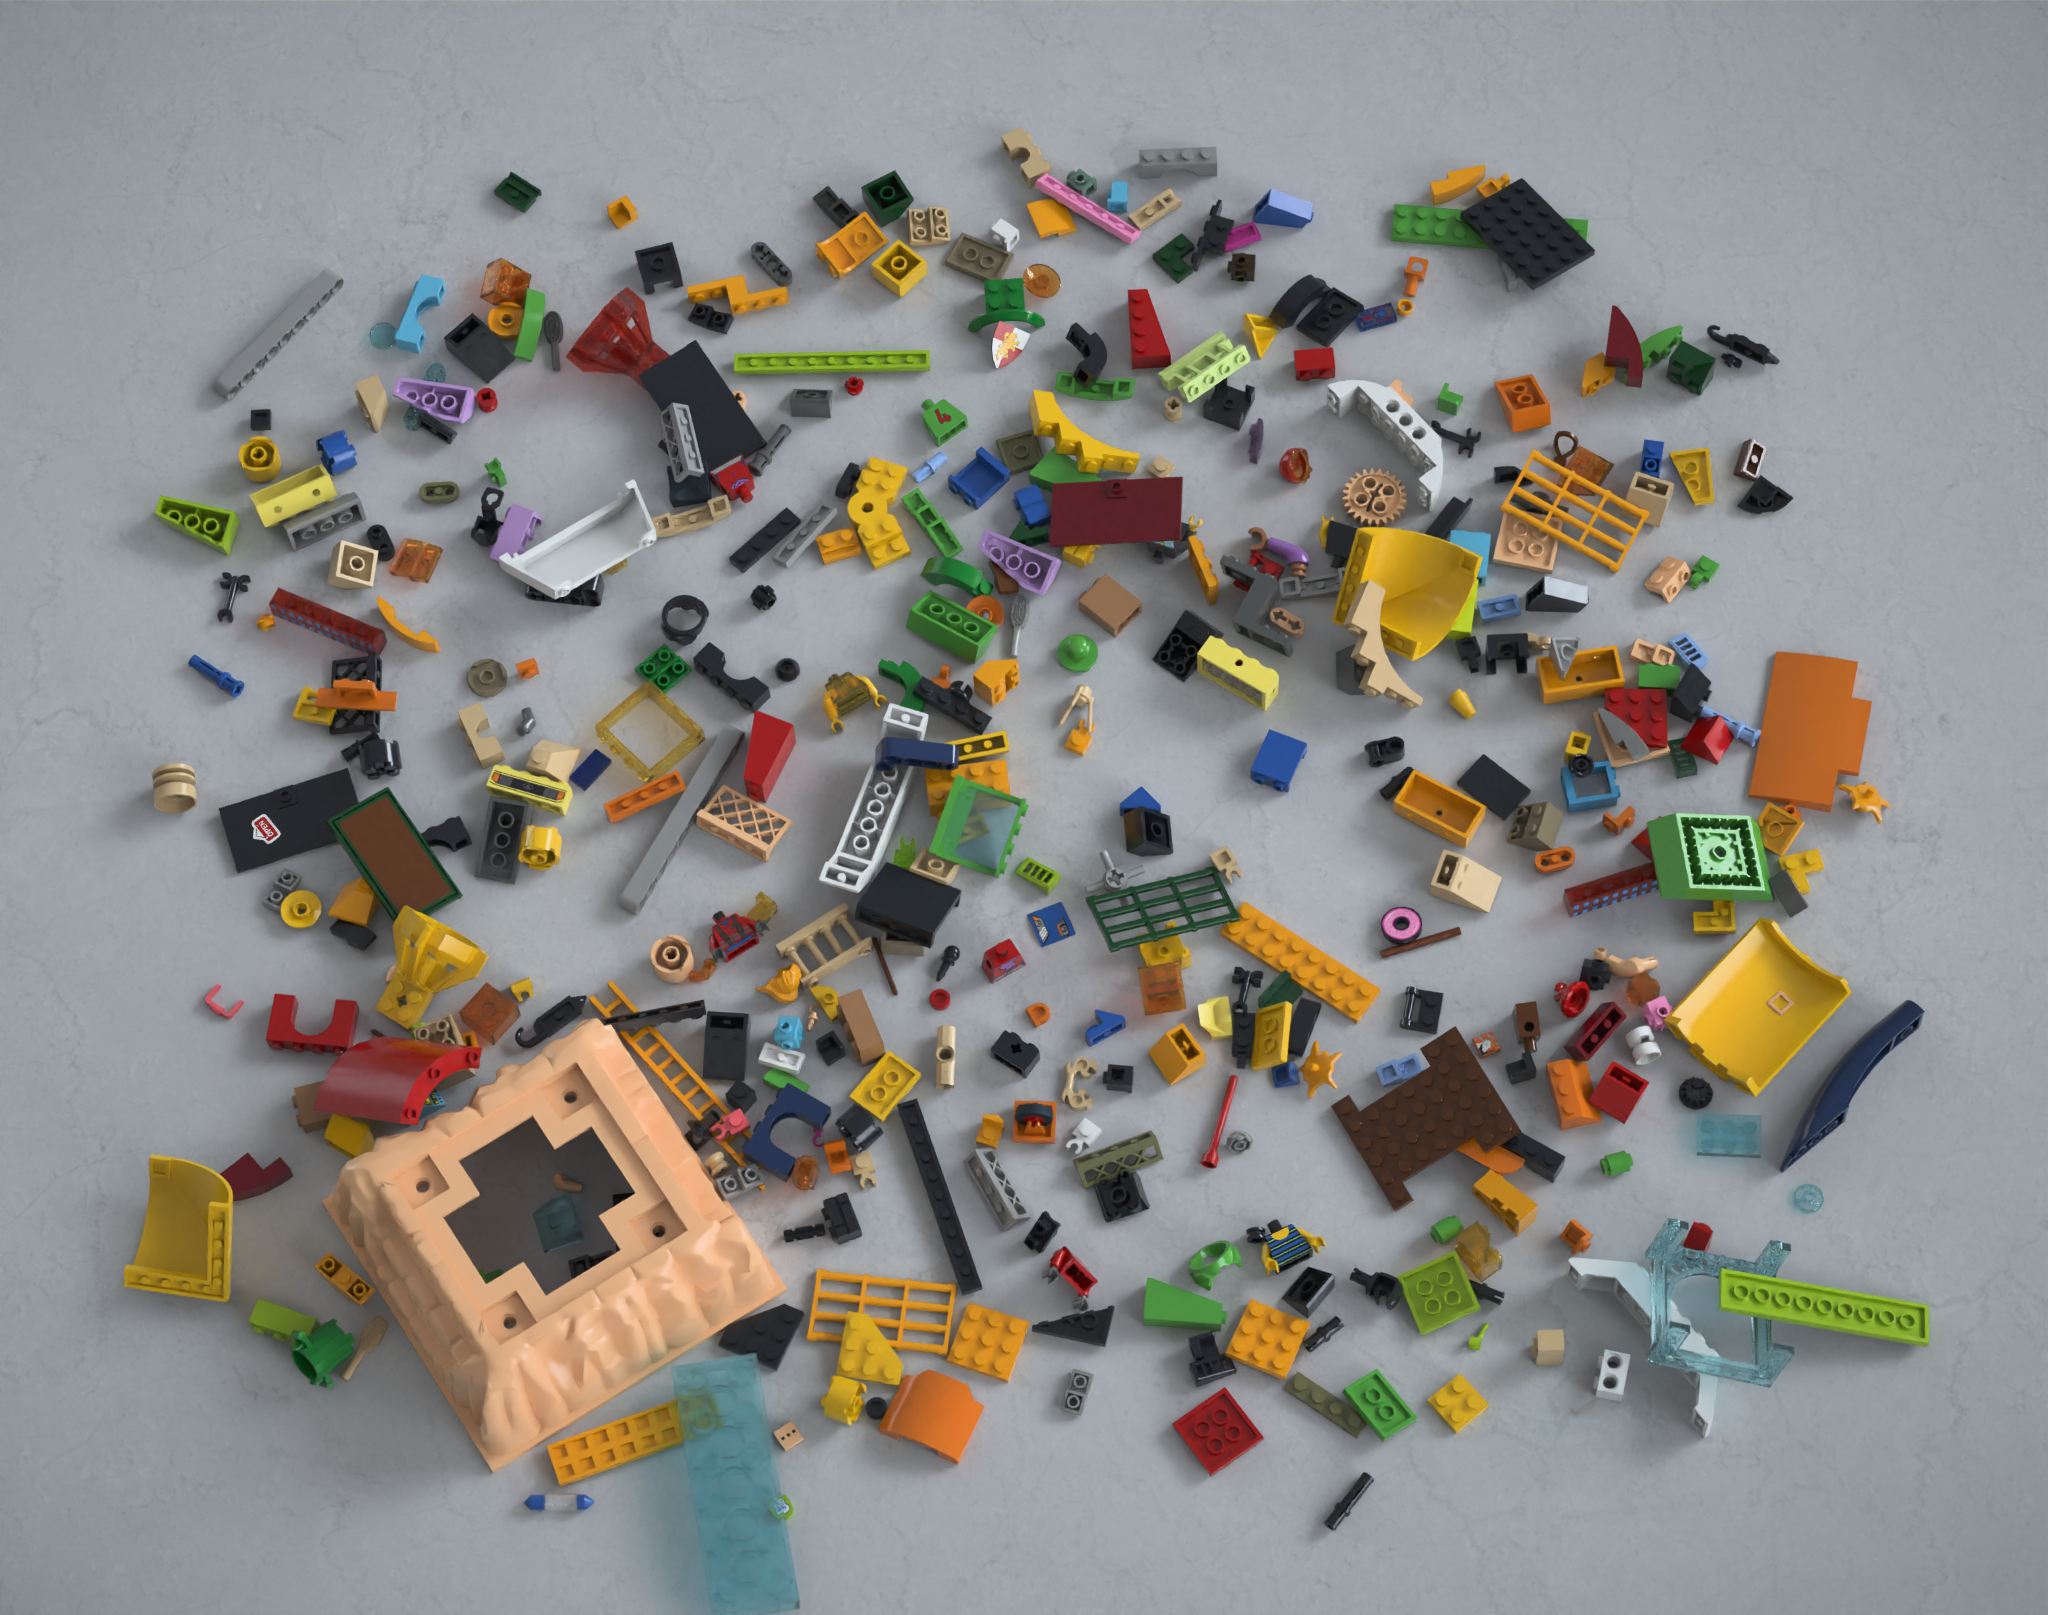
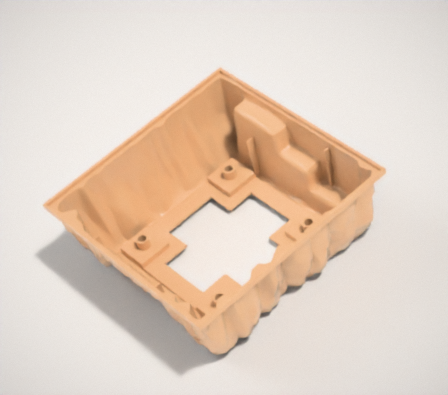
[322,1018,787,1473]

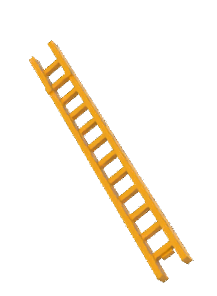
[589,980,765,1192]

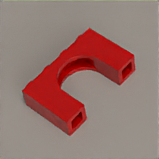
[266,994,360,1056]

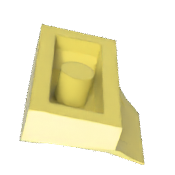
[1198,996,1233,1040]

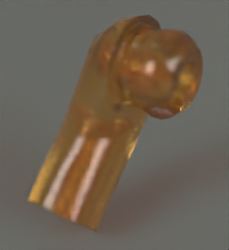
[689,958,716,982]

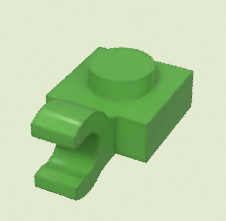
[484,457,507,488]
[1689,555,1720,590]

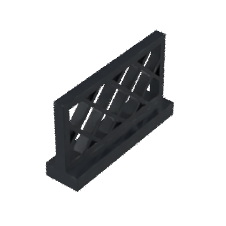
[329,652,382,735]

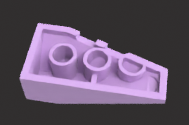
[392,377,477,424]
[978,529,1062,596]

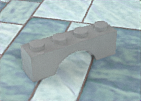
[1139,147,1217,179]

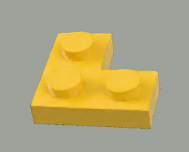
[1777,849,1824,895]
[1692,900,1736,934]

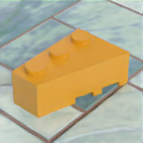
[1472,1169,1538,1236]

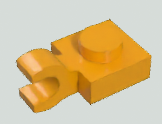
[1476,174,1511,199]

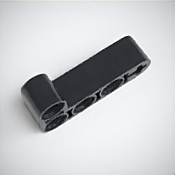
[525,574,605,607]

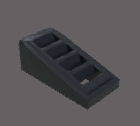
[1189,1353,1237,1387]

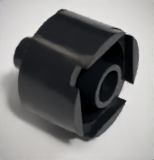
[358,739,402,780]
[835,1103,884,1153]

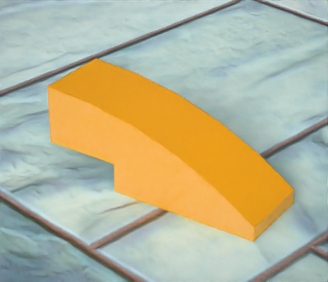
[1429,164,1486,206]

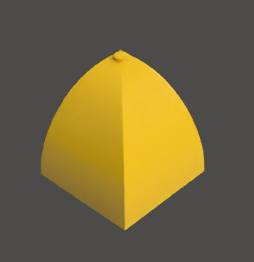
[1331,527,1483,661]
[124,1154,233,1302]

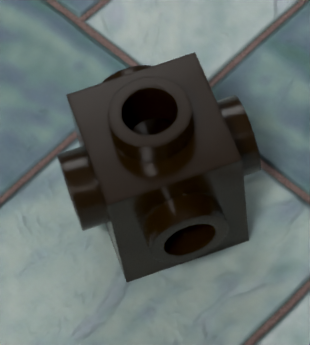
[1227,253,1256,282]

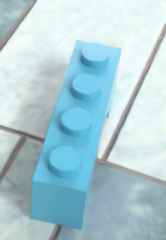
[394,274,446,354]

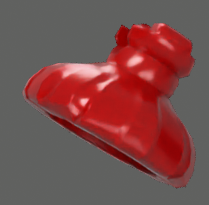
[1554,981,1590,1018]

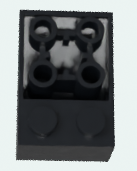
[444,313,515,384]
[1152,610,1224,682]
[702,1011,751,1081]

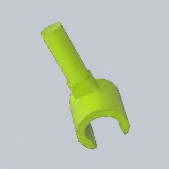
[1468,1323,1489,1350]

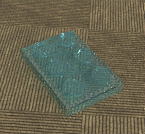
[1696,1113,1762,1158]

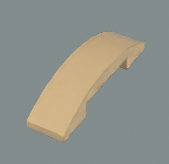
[651,494,732,537]

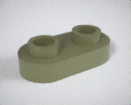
[419,481,460,504]

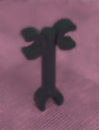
[1431,421,1481,458]
[217,572,251,623]
[1231,967,1263,1017]

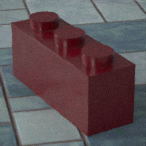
[1563,1002,1627,1062]

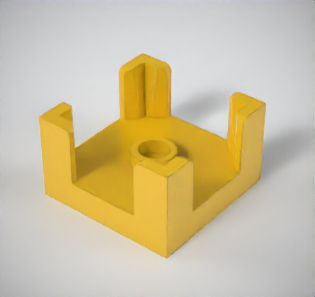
[1136,921,1191,981]

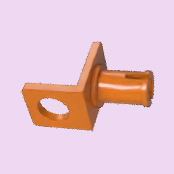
[1403,256,1429,297]

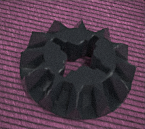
[1679,1077,1713,1110]

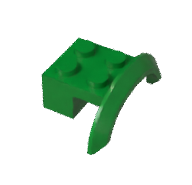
[968,278,1045,332]

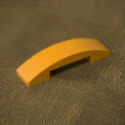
[376,596,440,653]

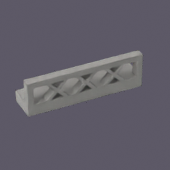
[659,403,705,483]
[963,1147,1032,1231]

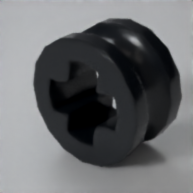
[1246,1227,1266,1244]

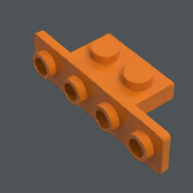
[315,678,398,712]

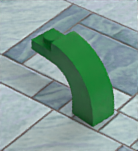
[921,557,994,598]
[878,659,926,713]

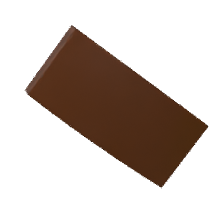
[989,558,1019,595]

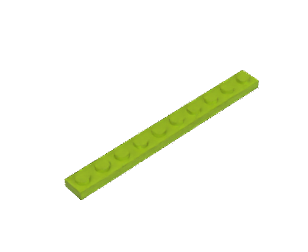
[734,350,930,375]

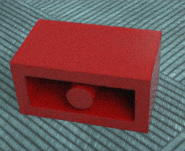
[1294,347,1335,381]

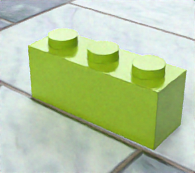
[248,1298,321,1345]

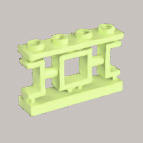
[1158,331,1251,402]

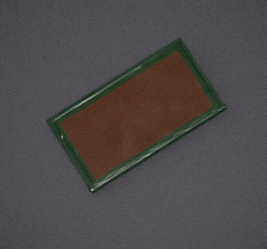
[326,787,463,922]

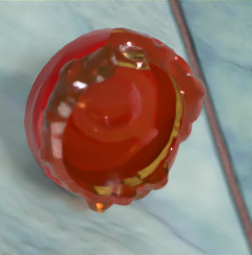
[1279,448,1313,484]

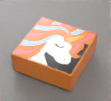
[1473,1031,1501,1059]

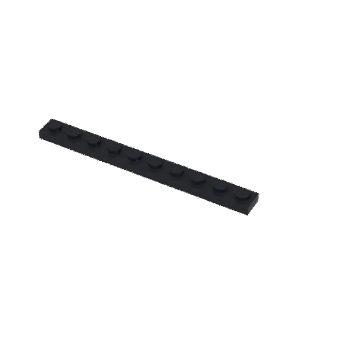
[897,1098,982,1296]

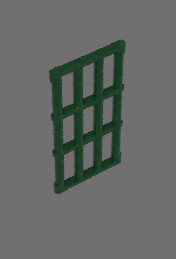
[1086,866,1240,953]

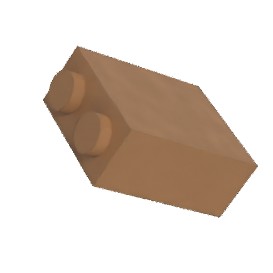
[1079,574,1142,638]
[292,1080,354,1133]

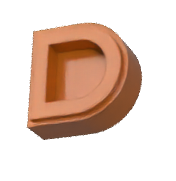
[1025,1003,1050,1028]

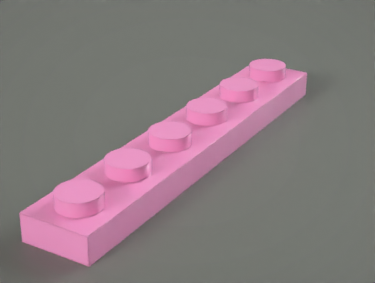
[1035,173,1141,245]

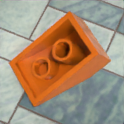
[1494,374,1551,433]

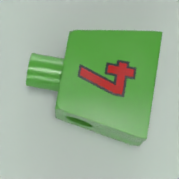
[921,399,968,447]

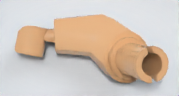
[1594,947,1658,977]

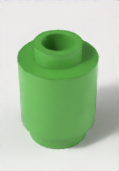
[1600,1151,1633,1176]
[1430,1215,1463,1245]

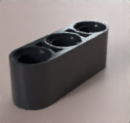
[1288,997,1321,1058]

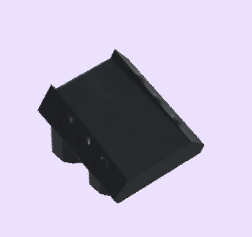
[1093,1170,1150,1223]

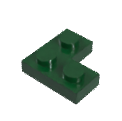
[1152,233,1194,284]

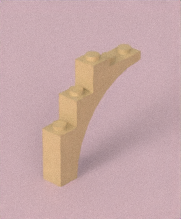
[1343,580,1424,709]

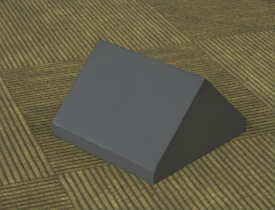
[790,389,833,418]

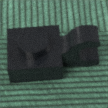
[1455,636,1481,674]

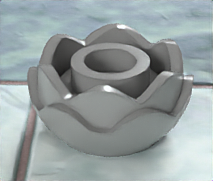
[1226,1130,1253,1154]

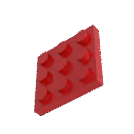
[1172,1387,1264,1477]

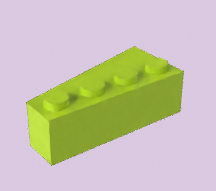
[155,495,240,556]

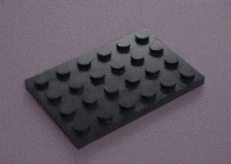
[1460,178,1595,290]

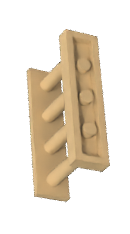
[775,902,873,991]

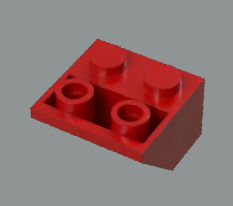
[1588,1061,1650,1124]

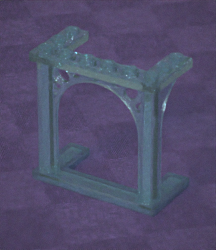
[1645,1218,1794,1388]

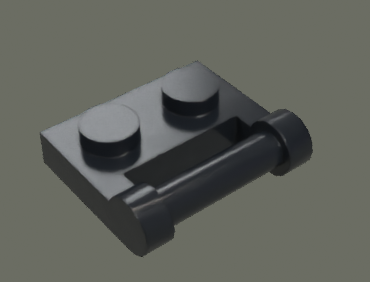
[1400,986,1444,1035]

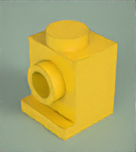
[1564,731,1591,762]

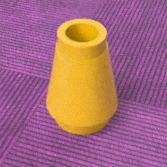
[1448,689,1477,720]

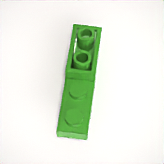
[1622,325,1683,385]

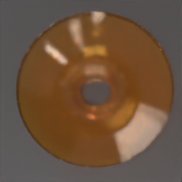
[1023,264,1061,298]

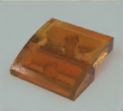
[389,538,443,583]

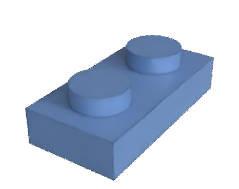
[1477,594,1521,623]

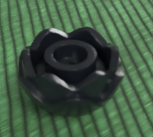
[775,658,800,682]
[1568,753,1594,778]

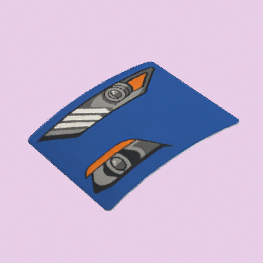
[1027,902,1076,947]

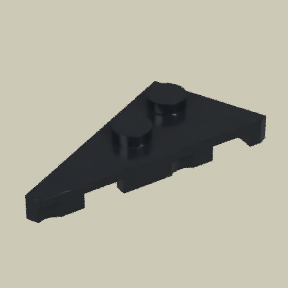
[1032,1305,1115,1347]

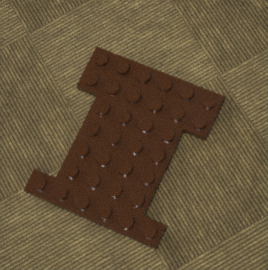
[1331,1026,1522,1212]

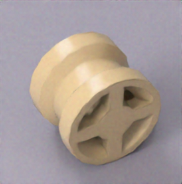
[705,1152,732,1178]

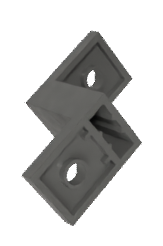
[1220,555,1293,658]

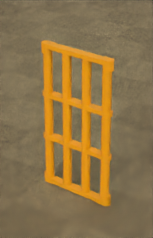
[1500,449,1650,573]
[806,1269,958,1356]

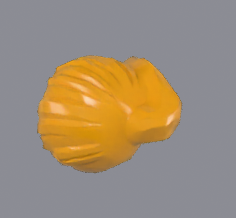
[755,963,802,1004]

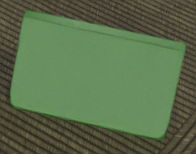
[762,1068,810,1093]

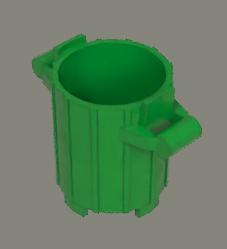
[290,1319,355,1389]

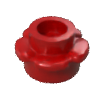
[844,377,864,396]

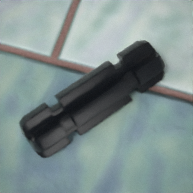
[783,1223,825,1242]

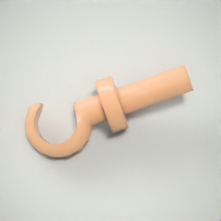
[806,1004,821,1032]

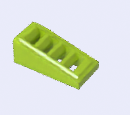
[1015,857,1061,895]

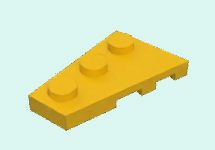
[1669,447,1715,506]

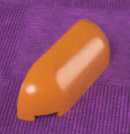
[1456,1137,1526,1174]

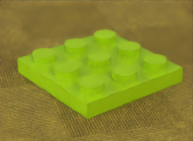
[1397,1250,1481,1336]

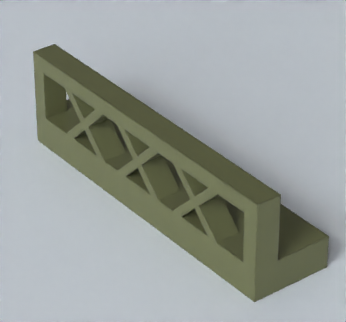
[1073,1130,1163,1189]

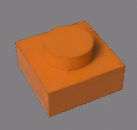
[516,658,540,680]

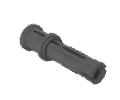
[747,424,792,477]

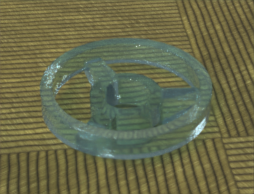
[1793,1184,1824,1213]

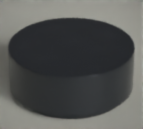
[866,1397,888,1420]

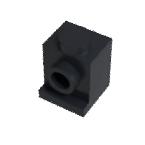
[1103,1064,1134,1093]

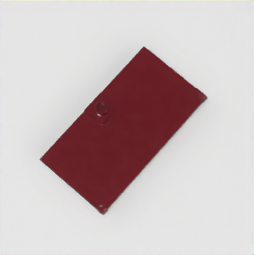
[1049,477,1183,547]

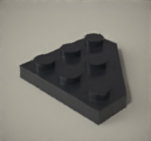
[718,1304,804,1370]

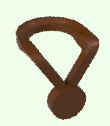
[1553,431,1578,467]

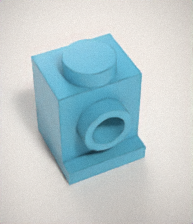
[1107,181,1128,212]

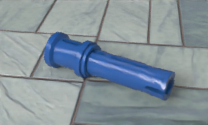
[188,655,244,698]

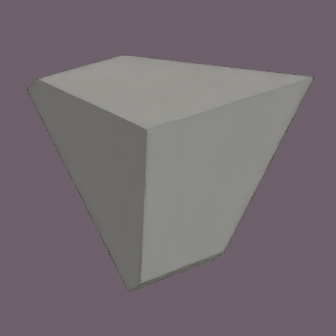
[1549,637,1580,681]

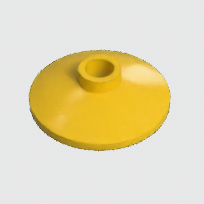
[280,890,322,929]

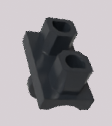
[1024,1211,1061,1253]

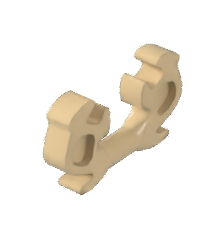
[1061,1057,1097,1111]

